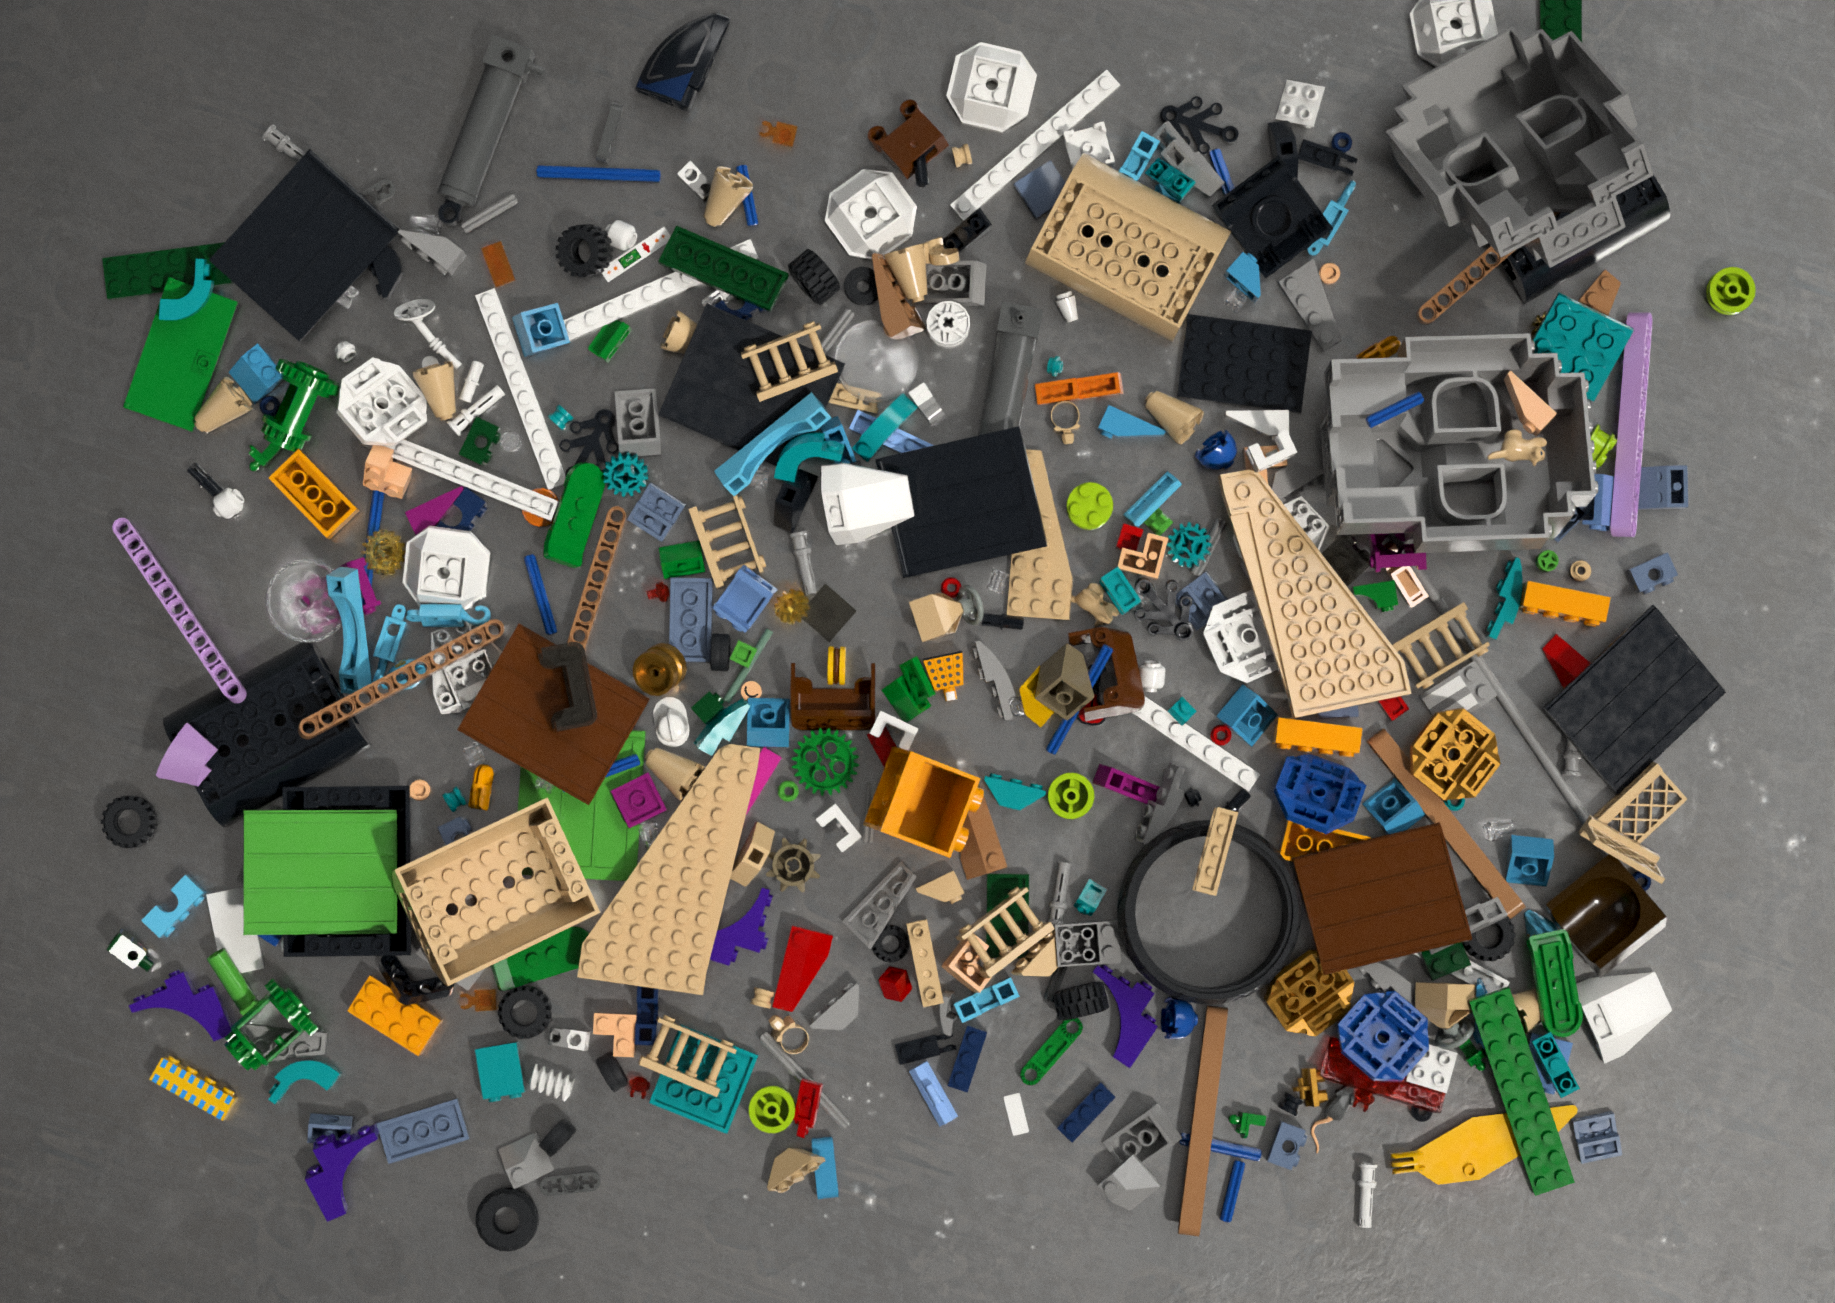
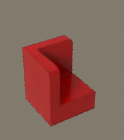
[1115,523,1144,551]
[878,966,912,1002]

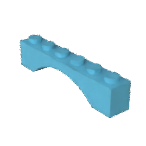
[714,392,832,496]
[326,567,372,694]

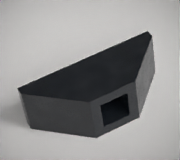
[1268,121,1299,179]
[943,208,992,254]
[370,247,404,301]
[774,469,818,533]

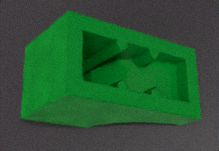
[1351,580,1398,612]

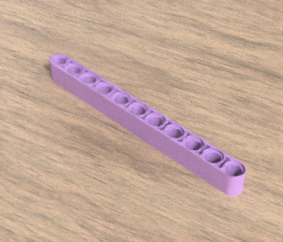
[1610,312,1653,537]
[112,518,247,704]

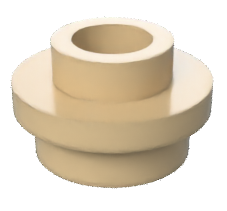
[1570,560,1591,581]

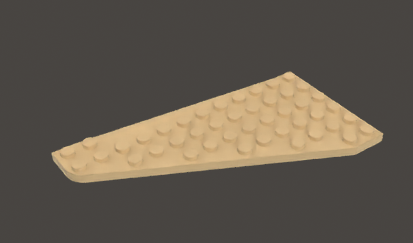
[1218,470,1412,719]
[577,744,760,995]

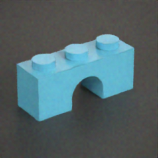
[1119,131,1160,181]
[141,875,206,938]
[953,977,1020,1023]

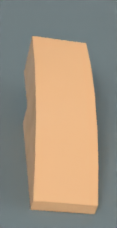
[1379,541,1429,608]

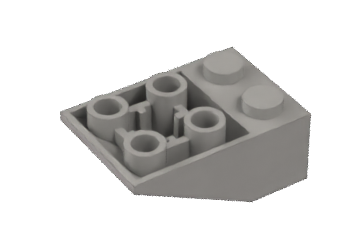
[398,230,467,276]
[1055,919,1121,967]

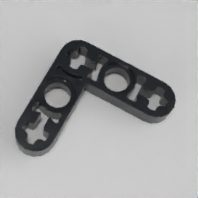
[379,956,455,1005]

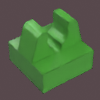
[1144,508,1173,536]
[730,640,758,668]

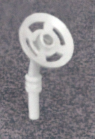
[394,299,462,370]

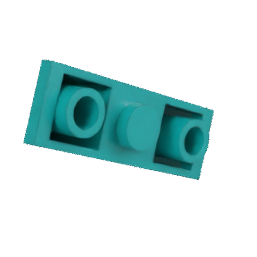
[1145,158,1196,202]
[984,773,1046,811]
[1531,1032,1580,1098]

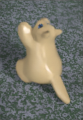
[1487,429,1547,466]
[1071,583,1119,627]

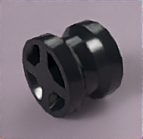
[1278,1092,1304,1117]

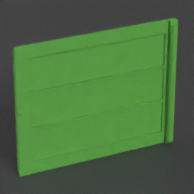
[518,730,646,881]
[243,810,397,935]

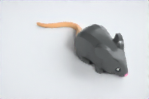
[1311,1082,1354,1153]

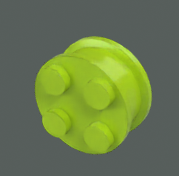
[1706,267,1756,315]
[1590,424,1617,471]
[1066,482,1113,530]
[1047,773,1094,819]
[749,1086,796,1133]

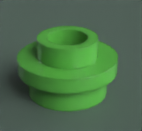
[778,781,799,802]

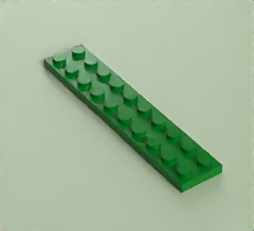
[1469,986,1575,1196]

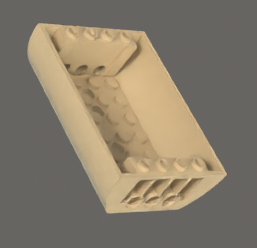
[1025,153,1231,342]
[392,797,600,986]

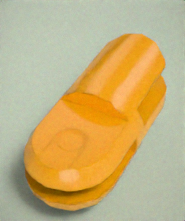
[1356,335,1401,359]
[468,764,494,811]

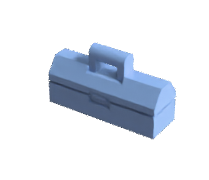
[909,1061,958,1127]

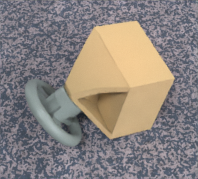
[909,585,984,642]
[1415,982,1476,1049]

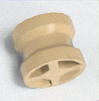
[951,144,972,168]
[750,987,774,1009]

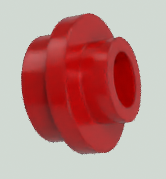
[941,577,962,598]
[1210,725,1232,746]

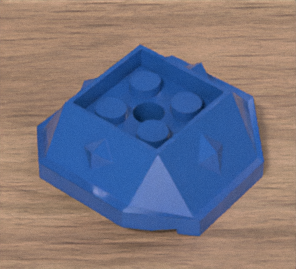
[1274,754,1367,834]
[1336,991,1429,1082]

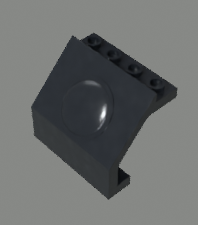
[1212,155,1333,279]

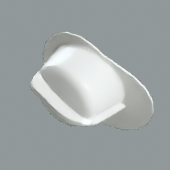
[653,697,689,747]

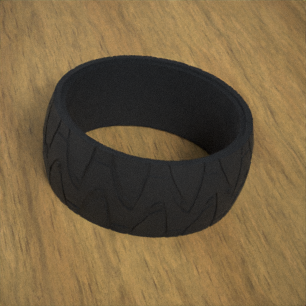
[1117,820,1302,1004]

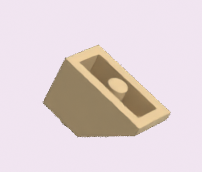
[916,870,964,904]

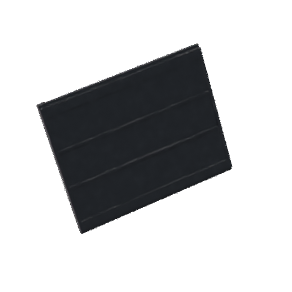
[209,149,400,342]
[658,303,845,470]
[875,426,1047,578]
[1543,605,1726,795]

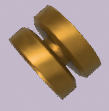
[632,643,687,696]

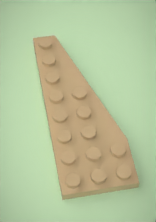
[1007,449,1073,620]

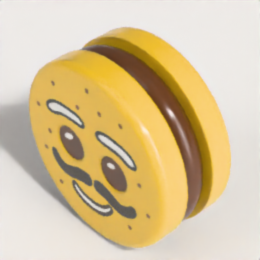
[827,646,846,685]

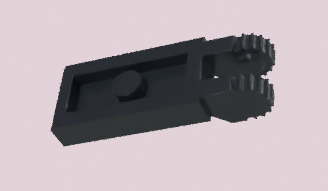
[1298,139,1358,176]
[895,1033,956,1065]

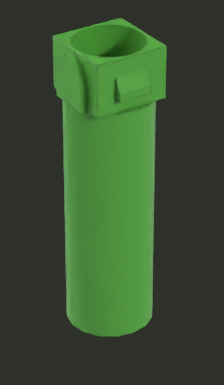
[207,948,261,1015]

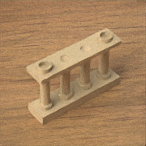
[741,321,838,402]
[689,495,767,589]
[1392,602,1490,689]
[1192,807,1238,896]
[955,887,1055,978]
[906,919,944,1007]
[638,1015,737,1097]

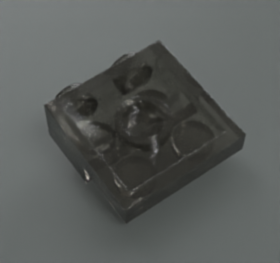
[1321,535,1370,586]

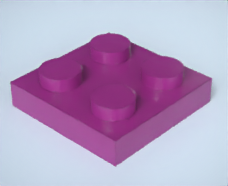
[611,772,667,829]

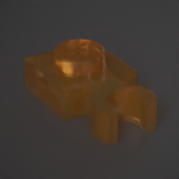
[759,121,798,148]
[460,989,497,1011]

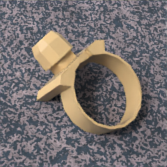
[923,237,960,266]
[1050,401,1081,445]
[769,1015,809,1054]

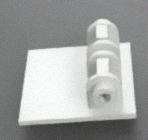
[1275,80,1325,129]
[1406,1045,1458,1093]

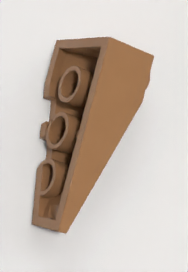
[872,253,926,340]
[961,796,1007,880]

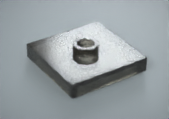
[798,584,857,643]

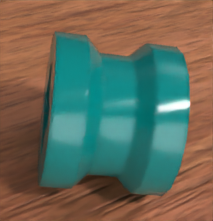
[547,404,574,430]
[442,786,467,812]

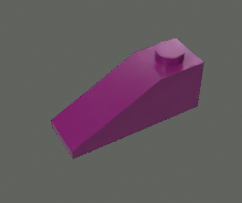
[405,486,464,535]
[1092,764,1160,804]

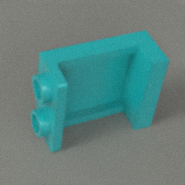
[1099,567,1141,615]
[475,1042,526,1102]

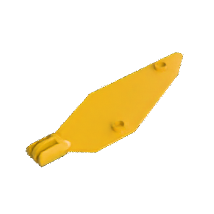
[1390,1105,1578,1185]

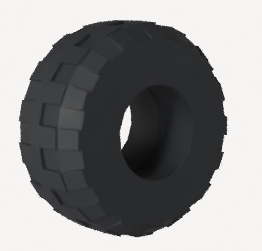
[475,1188,539,1252]

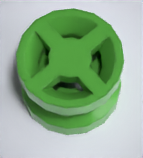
[1536,550,1559,572]

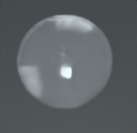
[835,320,919,403]

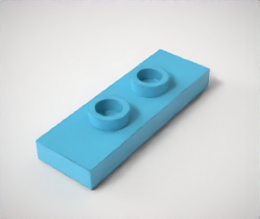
[1123,471,1182,527]

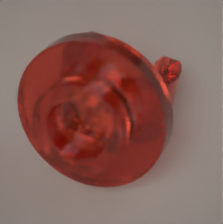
[646,581,670,603]
[629,1077,650,1099]
[1353,1089,1375,1112]

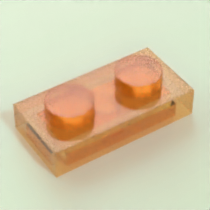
[481,241,516,288]

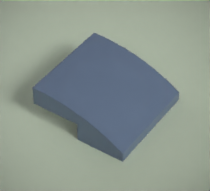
[1013,160,1065,219]
[627,483,686,542]
[1176,571,1228,631]
[1571,1111,1622,1164]

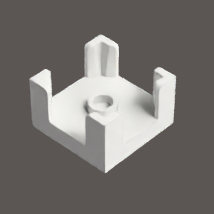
[1063,121,1115,170]
[1245,429,1297,473]
[870,711,918,751]
[816,804,862,853]

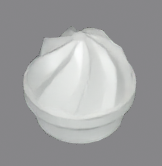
[335,341,357,363]

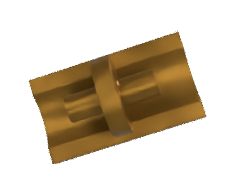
[1292,1068,1328,1107]

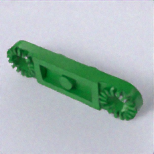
[1020,1018,1083,1085]

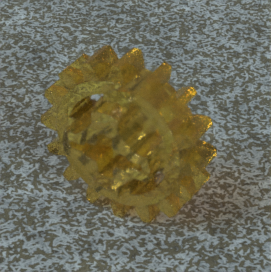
[361,530,406,575]

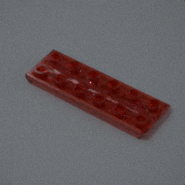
[1319,1036,1446,1113]

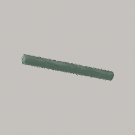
[723,628,773,704]

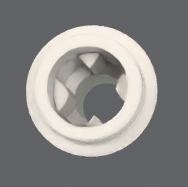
[1055,290,1078,323]

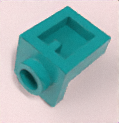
[1073,879,1107,916]

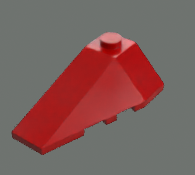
[1542,634,1590,689]
[772,926,833,1012]

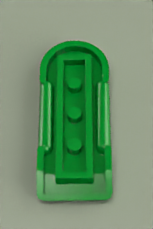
[543,462,605,568]
[491,926,589,991]
[1527,929,1583,1037]

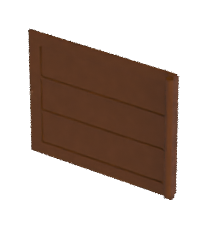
[457,623,650,805]
[1292,822,1472,975]

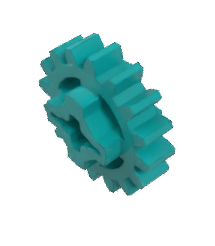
[603,451,648,497]
[1166,522,1213,568]

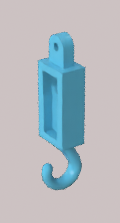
[1307,180,1356,256]
[372,604,407,686]
[406,604,491,627]

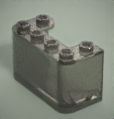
[537,642,597,733]

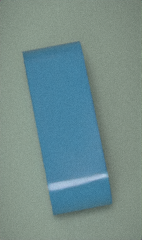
[811,1136,839,1199]

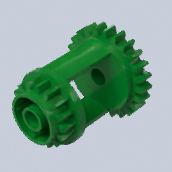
[261,359,340,452]
[224,978,318,1071]

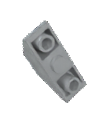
[1271,462,1324,503]
[810,983,860,1030]

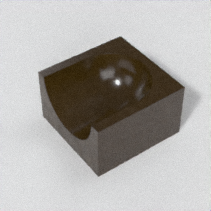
[1546,854,1667,978]

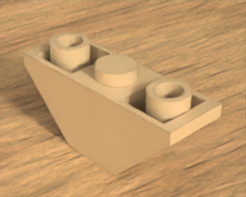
[730,821,775,887]
[1011,929,1058,976]
[767,1148,825,1193]

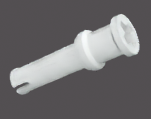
[447,385,505,437]
[1358,1163,1378,1228]

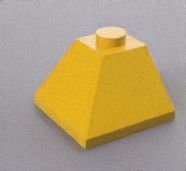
[1019,665,1054,728]

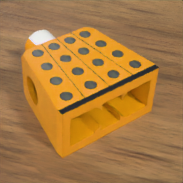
[923,651,963,702]

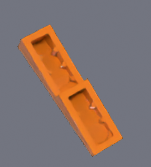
[1035,372,1123,405]

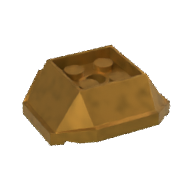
[1410,708,1501,800]
[1264,950,1354,1037]

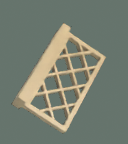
[1593,762,1687,844]
[1579,815,1665,884]

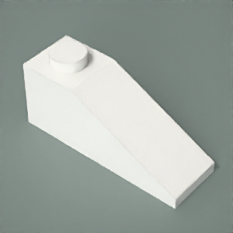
[1225,410,1289,441]

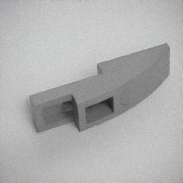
[1152,121,1225,196]
[972,641,1016,721]
[1135,763,1185,845]
[1429,897,1508,955]
[1357,962,1416,1007]

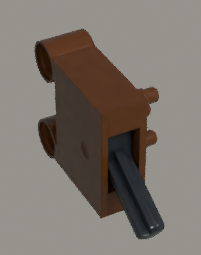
[868,99,949,188]

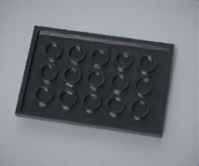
[1177,314,1312,414]

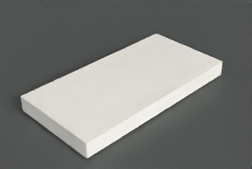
[206,887,265,973]

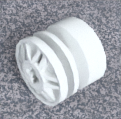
[926,301,970,349]

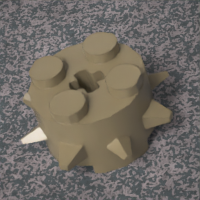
[766,838,821,893]

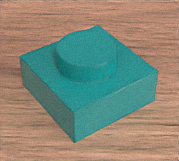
[1167,697,1197,726]

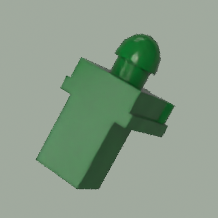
[248,443,282,471]
[1459,1039,1486,1071]
[1228,1111,1266,1139]

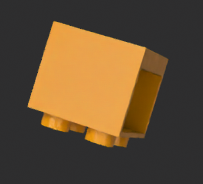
[863,746,984,858]

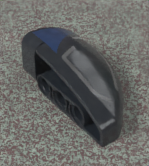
[635,13,731,112]

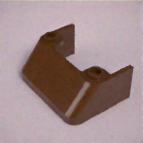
[1068,627,1145,722]
[790,663,875,730]

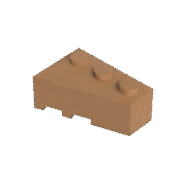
[1578,269,1621,316]

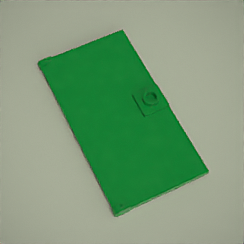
[123,277,238,432]

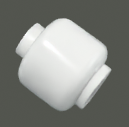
[605,220,637,250]
[212,488,244,519]
[1139,660,1166,692]

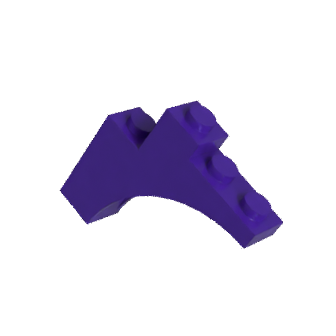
[710,887,773,966]
[1092,964,1158,1068]
[129,970,233,1042]
[305,1124,379,1222]

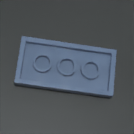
[669,578,713,662]
[377,1098,470,1164]

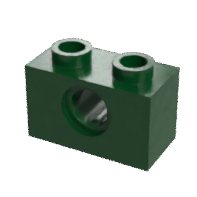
[459,416,502,467]
[691,691,725,725]

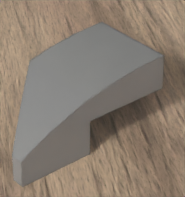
[940,990,959,1036]

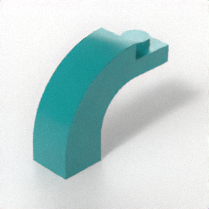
[159,259,214,321]
[852,393,918,462]
[774,432,845,482]
[268,1060,342,1104]

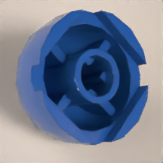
[1195,430,1237,470]
[1160,997,1198,1039]

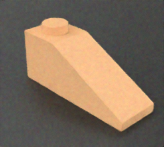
[1504,370,1557,436]

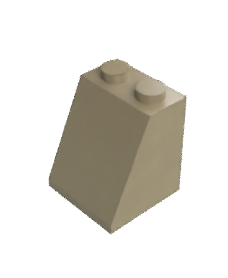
[1035,643,1094,721]

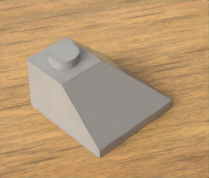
[498,1132,554,1189]
[1098,1153,1161,1211]

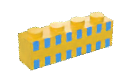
[149,1055,238,1121]

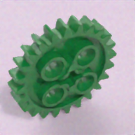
[792,728,860,796]

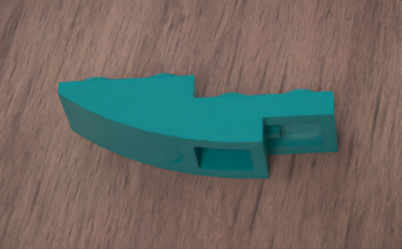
[1485,557,1523,641]

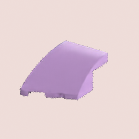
[156,723,218,786]

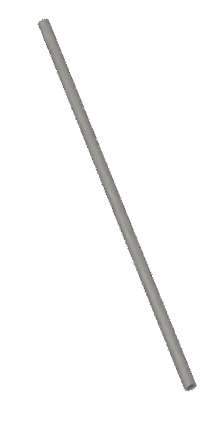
[1388,533,1608,857]

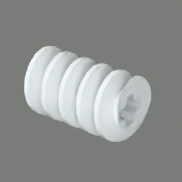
[529,1063,576,1102]

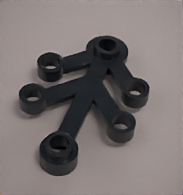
[1160,96,1239,155]
[559,409,619,475]
[1134,577,1194,641]

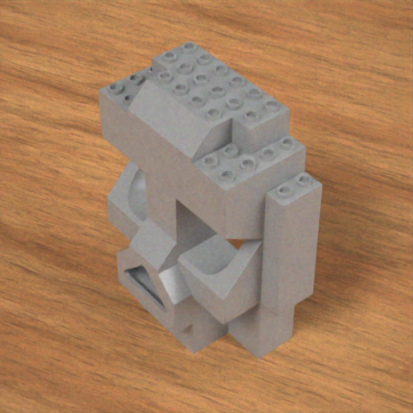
[1386,26,1653,268]
[1320,334,1598,553]

